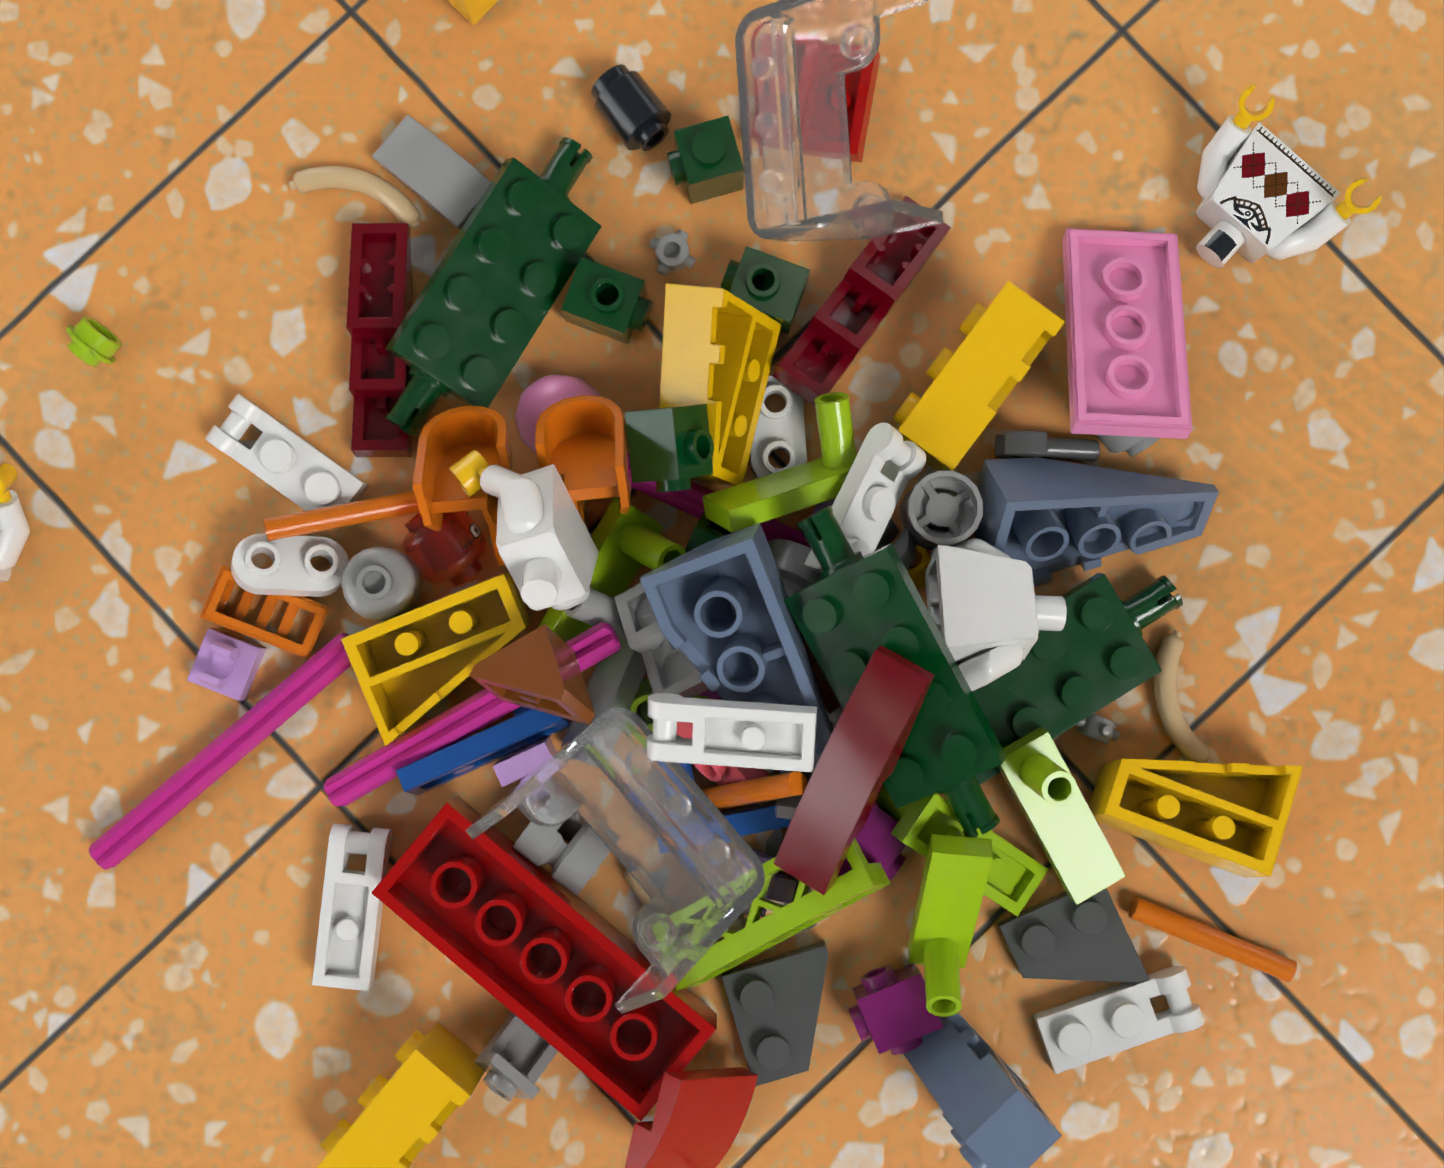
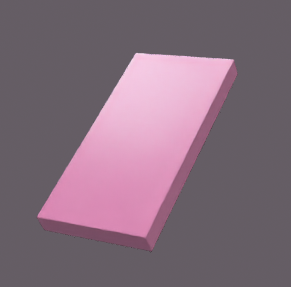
[1062,228,1192,439]

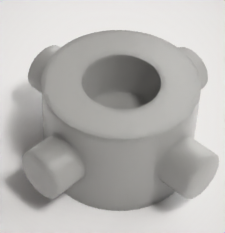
[649,229,696,276]
[1076,714,1120,744]

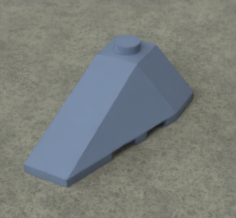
[974,457,1219,587]
[640,523,833,774]

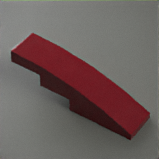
[772,196,951,407]
[346,223,413,457]
[773,645,934,895]

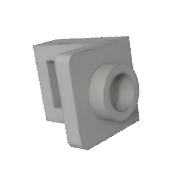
[474,1012,558,1102]

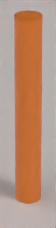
[263,491,419,541]
[696,771,807,812]
[1128,897,1297,982]

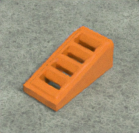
[200,565,330,659]

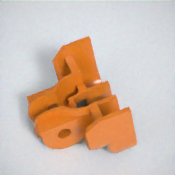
[412,395,631,566]

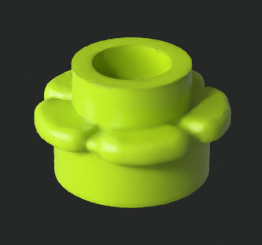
[66,316,122,367]

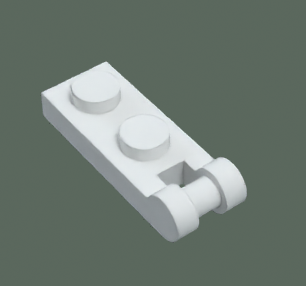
[205,393,368,530]
[804,422,926,573]
[646,693,818,773]
[312,823,393,991]
[1032,966,1205,1074]

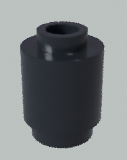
[591,64,671,151]

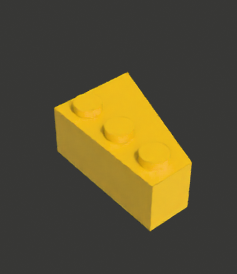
[892,280,1066,471]
[659,283,781,486]
[341,572,532,747]
[1089,758,1303,878]
[316,1021,485,1168]

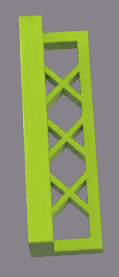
[649,838,891,991]

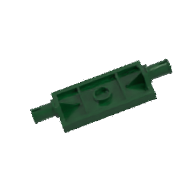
[385,137,602,437]
[784,506,1007,837]
[972,573,1183,785]

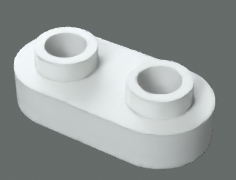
[750,376,807,478]
[231,534,349,597]

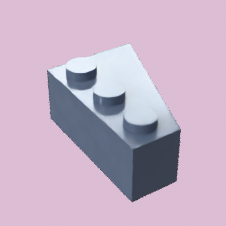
[903,1013,1062,1168]

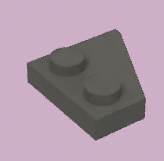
[997,888,1149,983]
[721,941,829,1087]

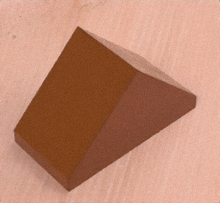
[469,624,595,725]

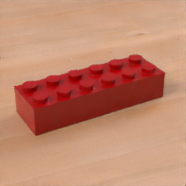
[371,796,717,1121]

